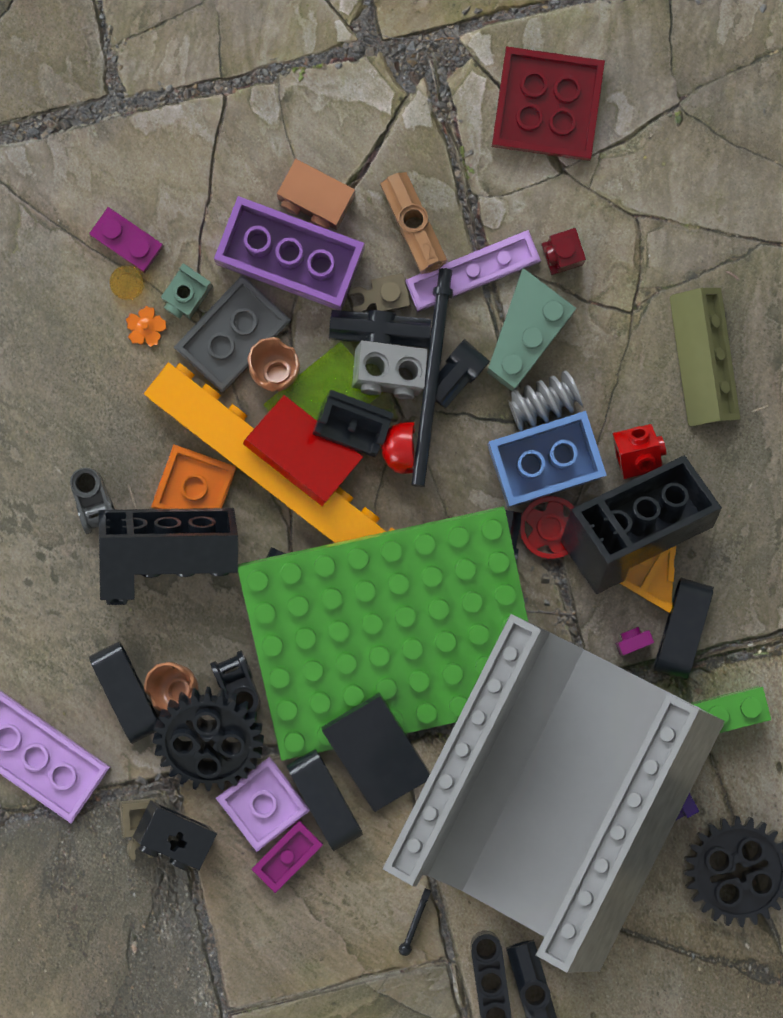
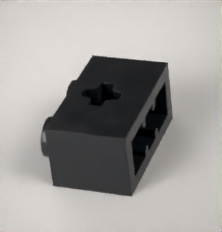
[133,800,217,871]

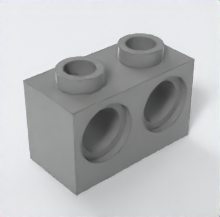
[352,340,427,400]

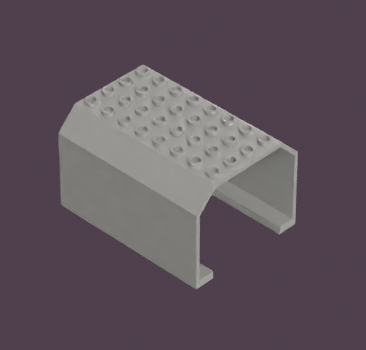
[383,614,725,973]

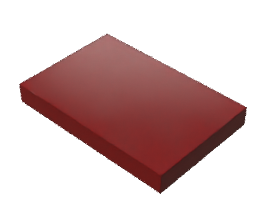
[243,395,363,507]

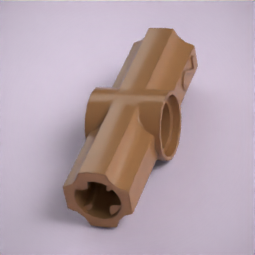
[380,172,448,274]

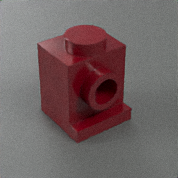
[541,228,586,276]

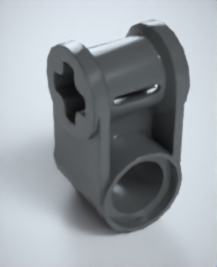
[70,468,115,535]

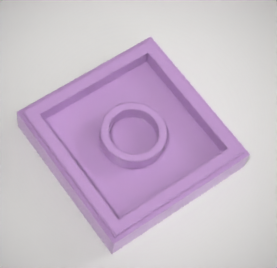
[216,756,310,852]

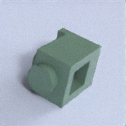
[161,263,213,319]

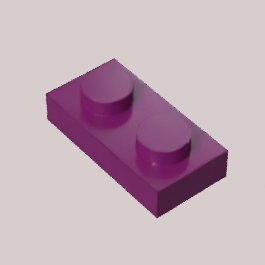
[89,207,164,273]
[251,820,323,893]

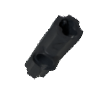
[329,310,432,349]
[506,939,557,1018]

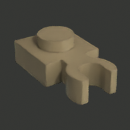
[349,273,410,313]
[120,798,156,860]

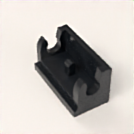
[313,390,394,458]

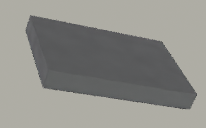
[174,275,291,393]

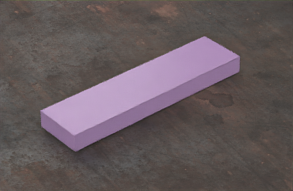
[405,230,541,312]

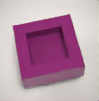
[615,626,654,656]

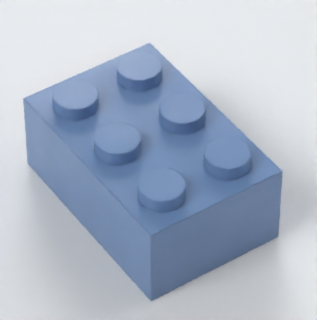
[487,411,606,508]

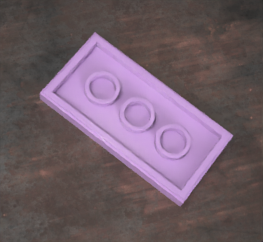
[0,691,111,823]

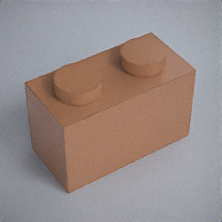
[277,159,355,230]

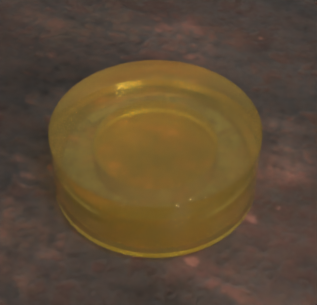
[109,266,144,300]

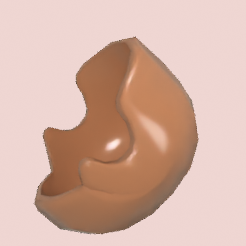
[247,337,301,392]
[144,662,198,711]

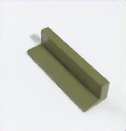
[670,288,740,427]

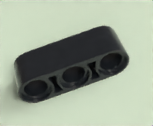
[654,577,714,680]
[89,641,159,744]
[286,749,363,851]
[470,930,512,1018]

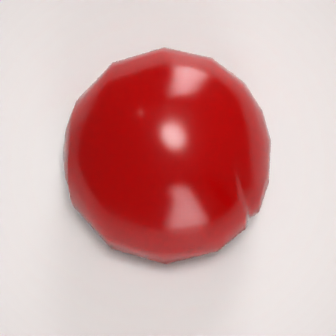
[381,422,415,474]

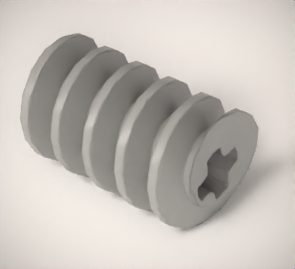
[508,371,583,431]

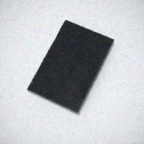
[321,693,430,812]

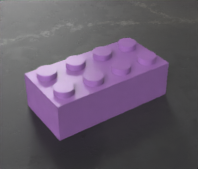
[214,196,365,311]

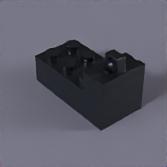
[561,455,722,595]
[98,508,238,605]

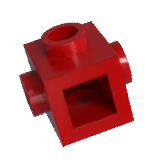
[612,424,666,479]

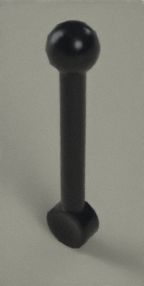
[398,888,431,956]

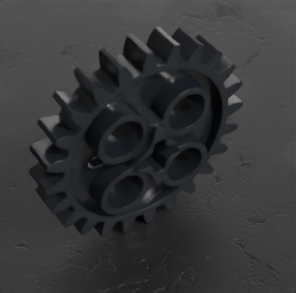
[153,686,264,791]
[683,815,783,927]

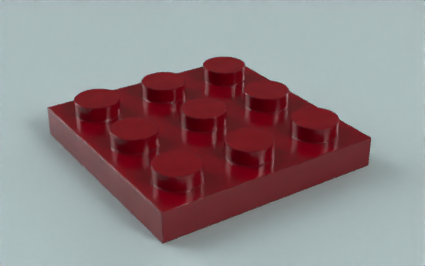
[491,46,605,161]

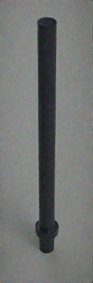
[411,268,453,487]

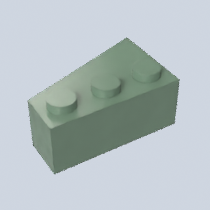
[487,268,576,391]

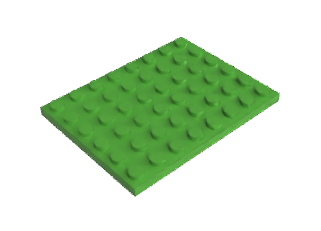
[238,506,528,761]

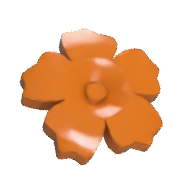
[126,306,167,347]

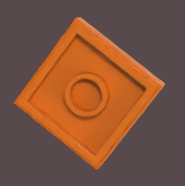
[151,444,237,509]

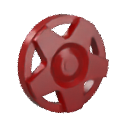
[520,496,575,559]

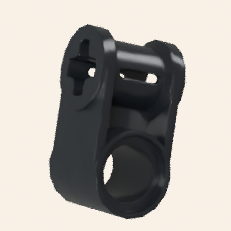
[210,650,261,713]

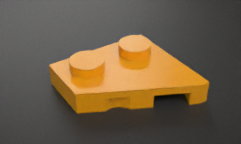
[619,546,676,613]

